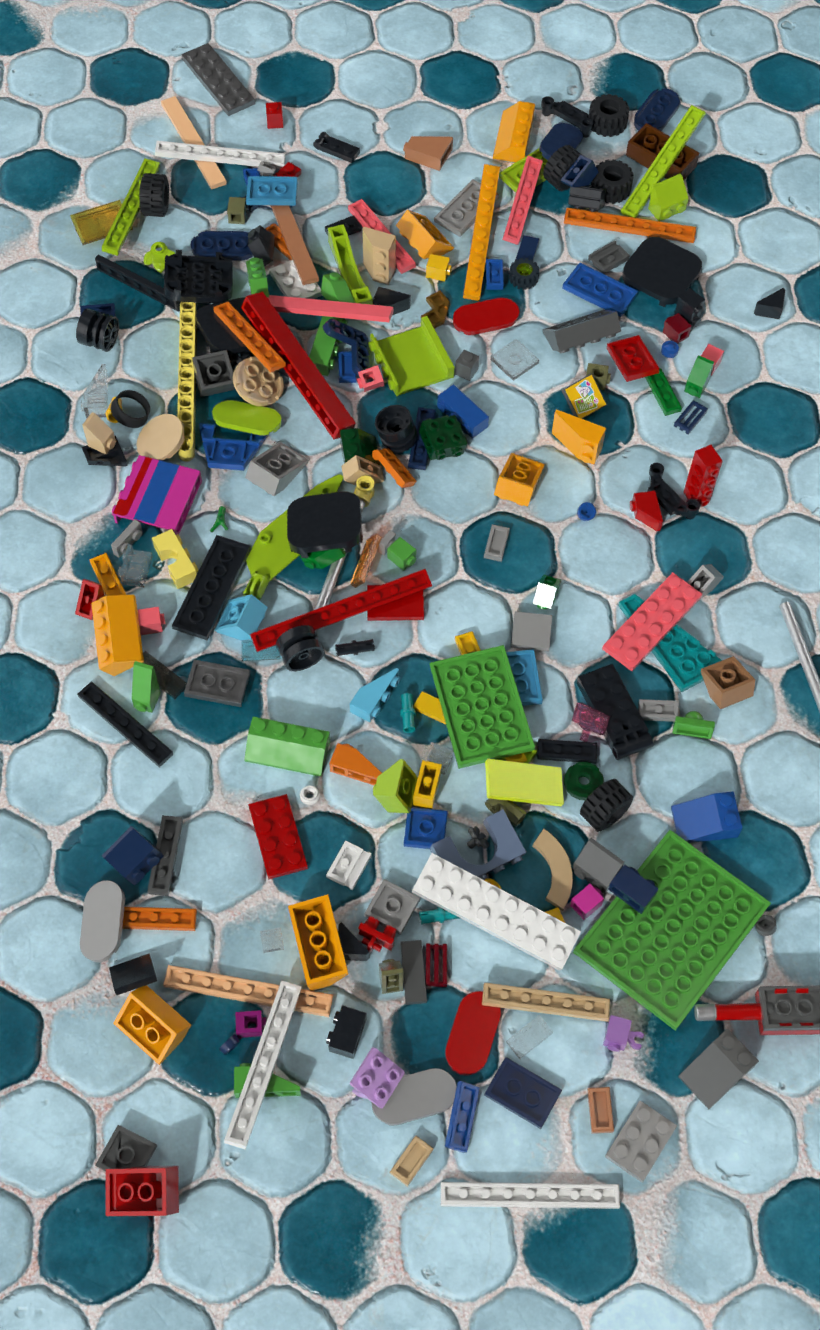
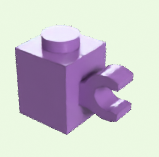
[603,1015,644,1052]

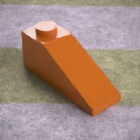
[329,743,382,785]

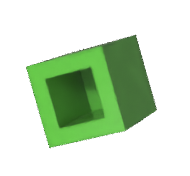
[387,537,416,571]

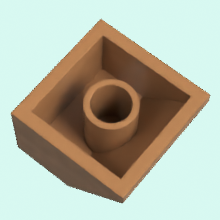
[701,656,755,709]

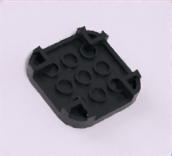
[622,237,702,307]
[164,250,233,304]
[196,297,258,360]
[287,492,363,558]

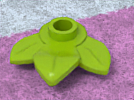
[144,242,175,273]

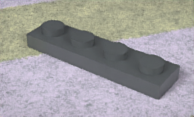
[147,815,183,896]

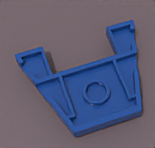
[199,423,268,471]

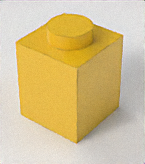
[426,254,452,281]

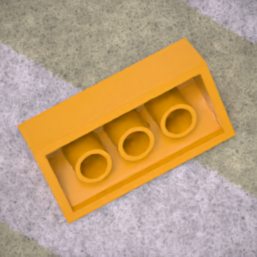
[493,101,535,162]
[91,595,144,676]
[288,894,349,991]

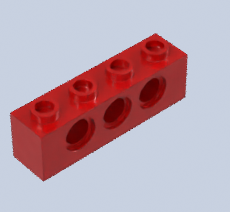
[683,445,723,507]

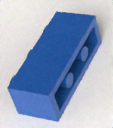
[437,384,489,439]

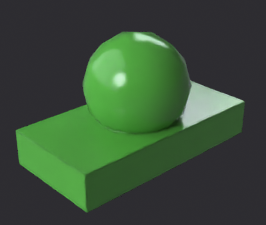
[672,711,715,739]

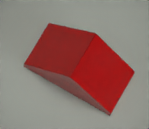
[75,579,105,620]

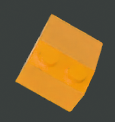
[552,409,606,465]
[494,453,545,506]

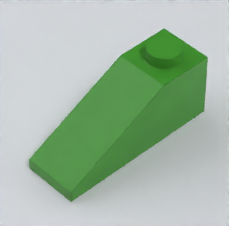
[321,272,355,303]
[132,661,161,713]
[234,1063,301,1098]

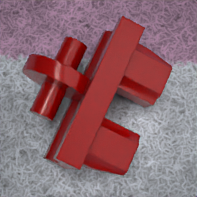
[358,916,397,954]

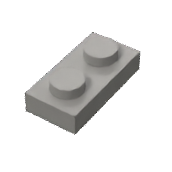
[111,519,143,558]
[638,699,679,722]

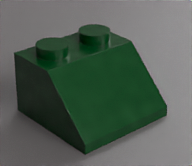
[340,428,380,465]

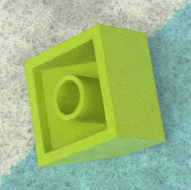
[648,174,689,221]
[373,759,418,813]

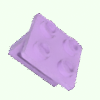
[350,1047,405,1108]

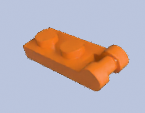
[372,448,416,488]

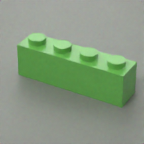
[309,316,348,376]

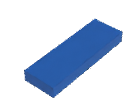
[445,1081,480,1153]

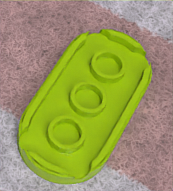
[212,400,281,435]

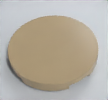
[233,357,284,407]
[137,414,185,461]

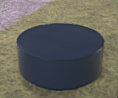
[219,1034,240,1055]

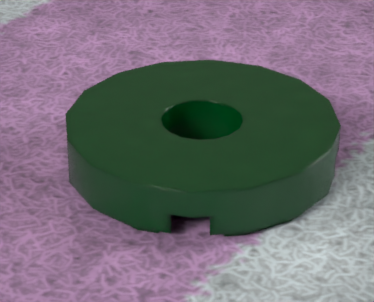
[564,762,604,800]

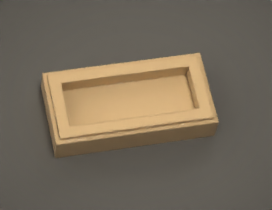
[390,1136,434,1187]

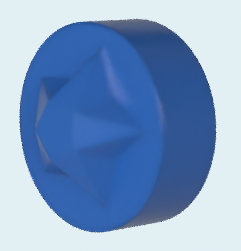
[661,341,679,358]
[577,502,596,521]

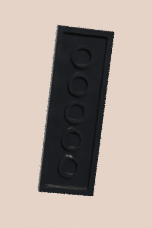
[172,535,251,640]

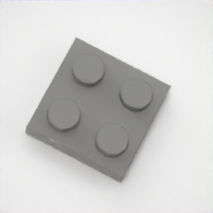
[364,879,420,935]

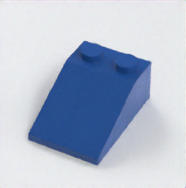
[671,791,742,843]

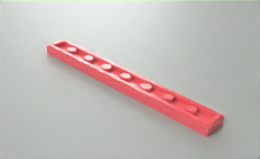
[267,295,394,323]

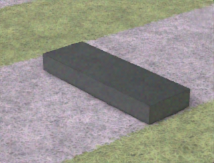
[401,940,427,1005]

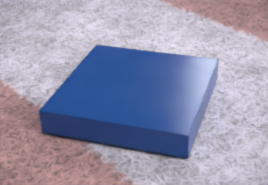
[404,807,448,849]

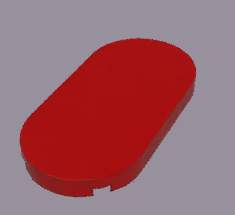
[453,298,519,335]
[445,991,501,1076]

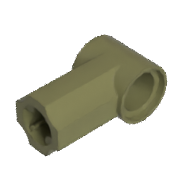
[485,798,527,827]

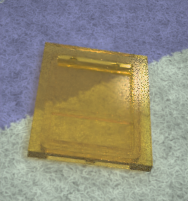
[70,200,133,245]

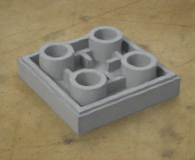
[511,611,552,651]

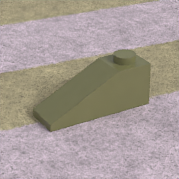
[379,959,404,994]

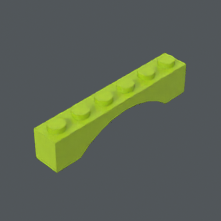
[328,224,373,305]

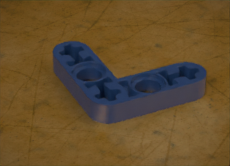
[323,318,370,376]

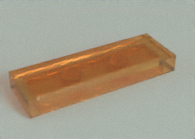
[350,534,382,588]

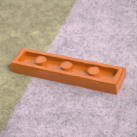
[122,907,197,931]

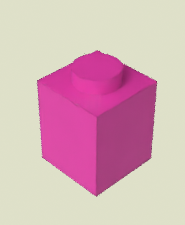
[570,884,604,920]

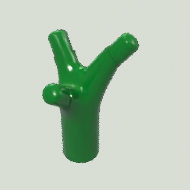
[210,506,228,532]

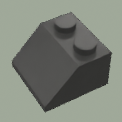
[192,350,235,397]
[572,838,624,894]

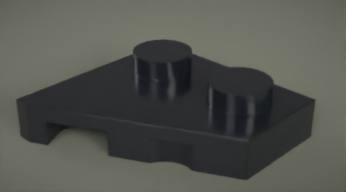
[82,435,128,467]

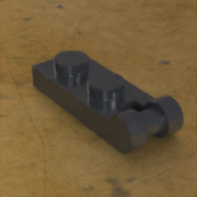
[313,132,360,163]

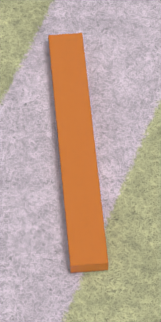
[564,208,696,243]

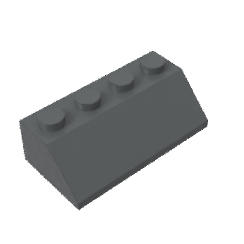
[542,310,621,353]

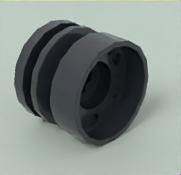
[76,308,119,352]
[375,405,418,453]

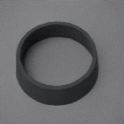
[111,390,150,428]

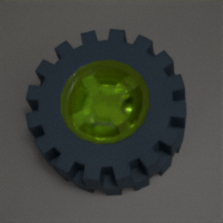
[509,258,540,290]

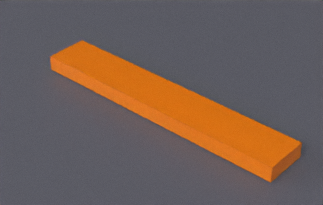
[214,302,286,372]

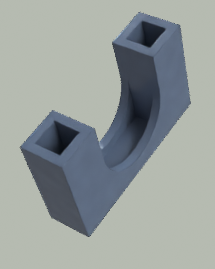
[430,810,526,880]

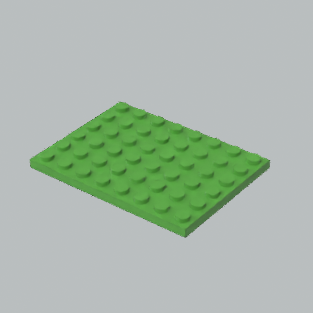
[573,830,771,1031]

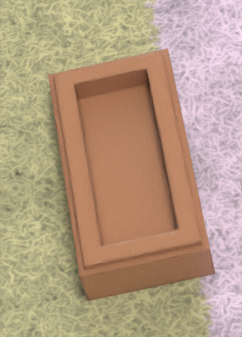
[587,1087,614,1134]

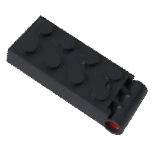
[576,663,654,760]

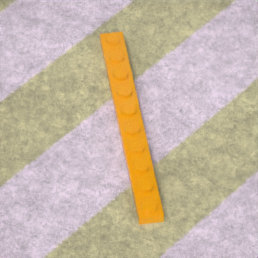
[463,164,500,301]

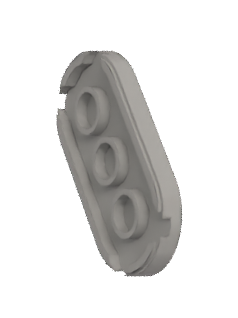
[80,880,125,963]
[372,1068,457,1126]

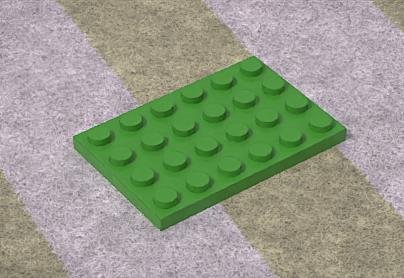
[429,645,535,769]

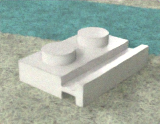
[326,841,372,890]

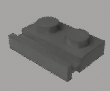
[588,240,630,274]

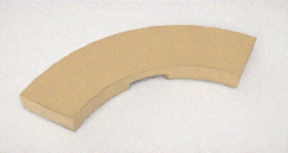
[532,829,573,911]

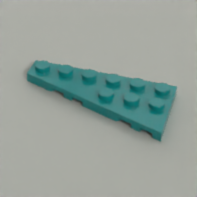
[618,594,722,692]

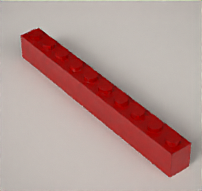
[241,292,356,440]

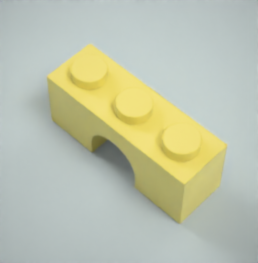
[152,529,199,589]

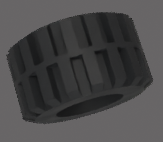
[588,94,629,137]
[543,145,583,191]
[591,159,634,204]
[139,173,169,217]
[580,779,633,832]

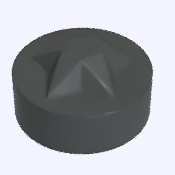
[755,915,777,936]

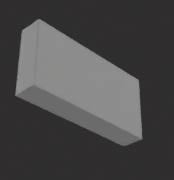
[484,524,510,562]

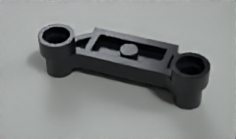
[541,96,593,138]
[647,463,700,520]

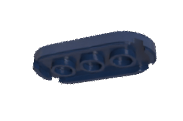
[634,88,680,131]
[539,123,583,160]
[191,231,253,261]

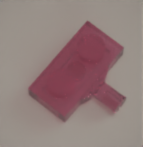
[572,702,610,742]

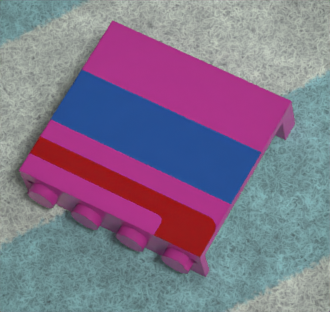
[112,455,202,535]

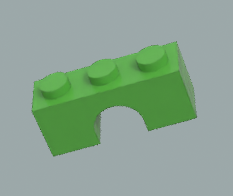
[246,258,269,297]

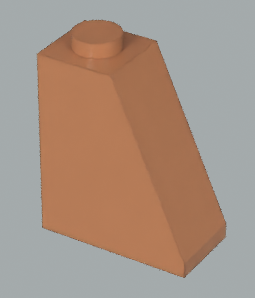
[403,136,453,171]

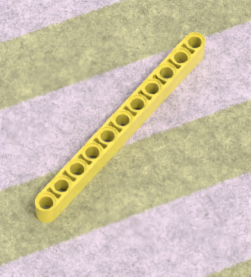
[177,302,197,462]

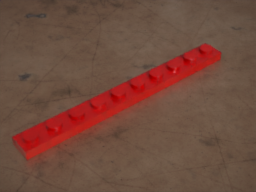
[250,569,432,652]

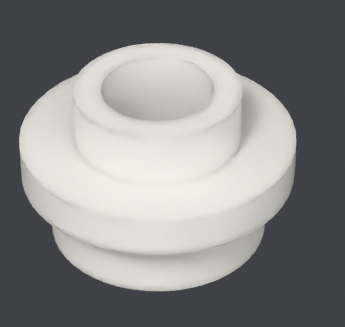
[300,785,320,805]

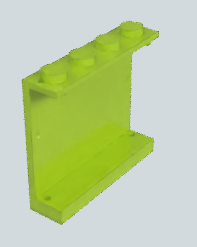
[368,316,454,396]

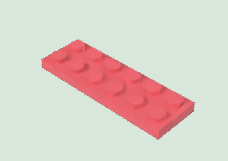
[602,572,702,671]

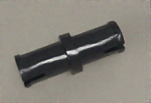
[335,639,375,657]

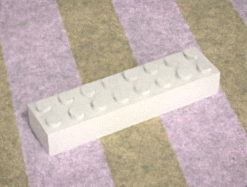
[412,853,581,971]

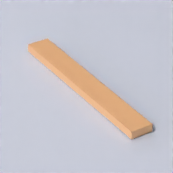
[161,96,226,190]
[163,965,333,1017]

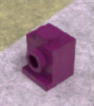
[235,1010,267,1039]

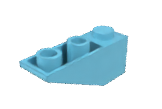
[350,668,400,722]

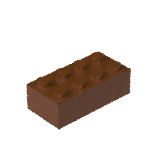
[626,123,700,180]

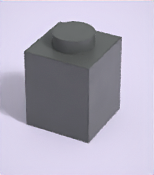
[455,350,479,381]

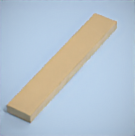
[482,982,610,1022]

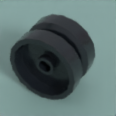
[276,625,325,672]

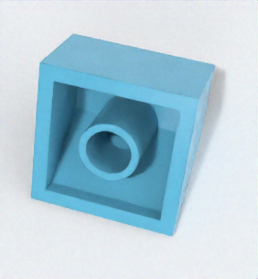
[214,594,268,641]

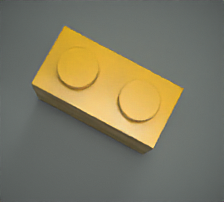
[413,760,442,809]

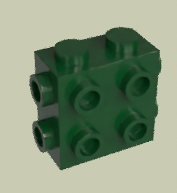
[419,415,468,460]

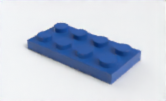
[562,263,638,317]

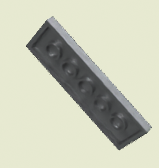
[181,43,255,116]

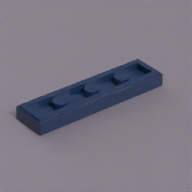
[408,407,436,470]

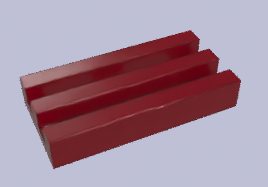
[426,943,447,987]

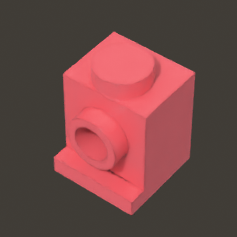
[357,365,384,392]

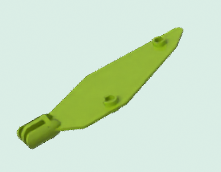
[243,474,343,600]

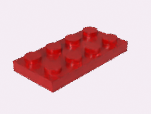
[248,794,308,880]

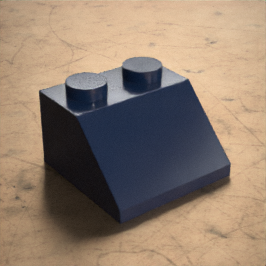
[102,826,164,885]

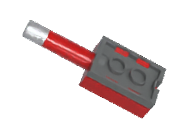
[694,985,820,1035]

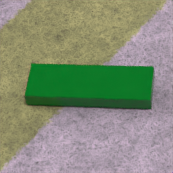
[645,368,682,416]

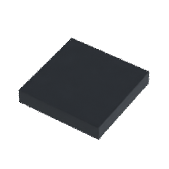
[109,953,157,995]

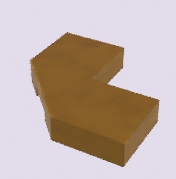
[421,290,450,328]

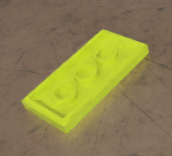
[485,759,564,807]

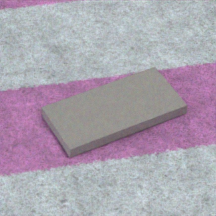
[434,179,499,237]

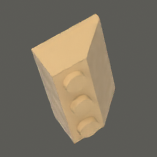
[363,227,396,285]

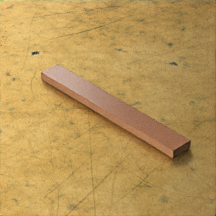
[270,205,319,285]

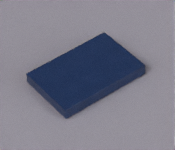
[484,1057,562,1129]

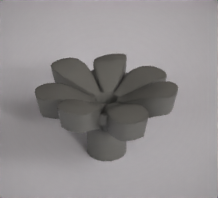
[467,826,489,849]

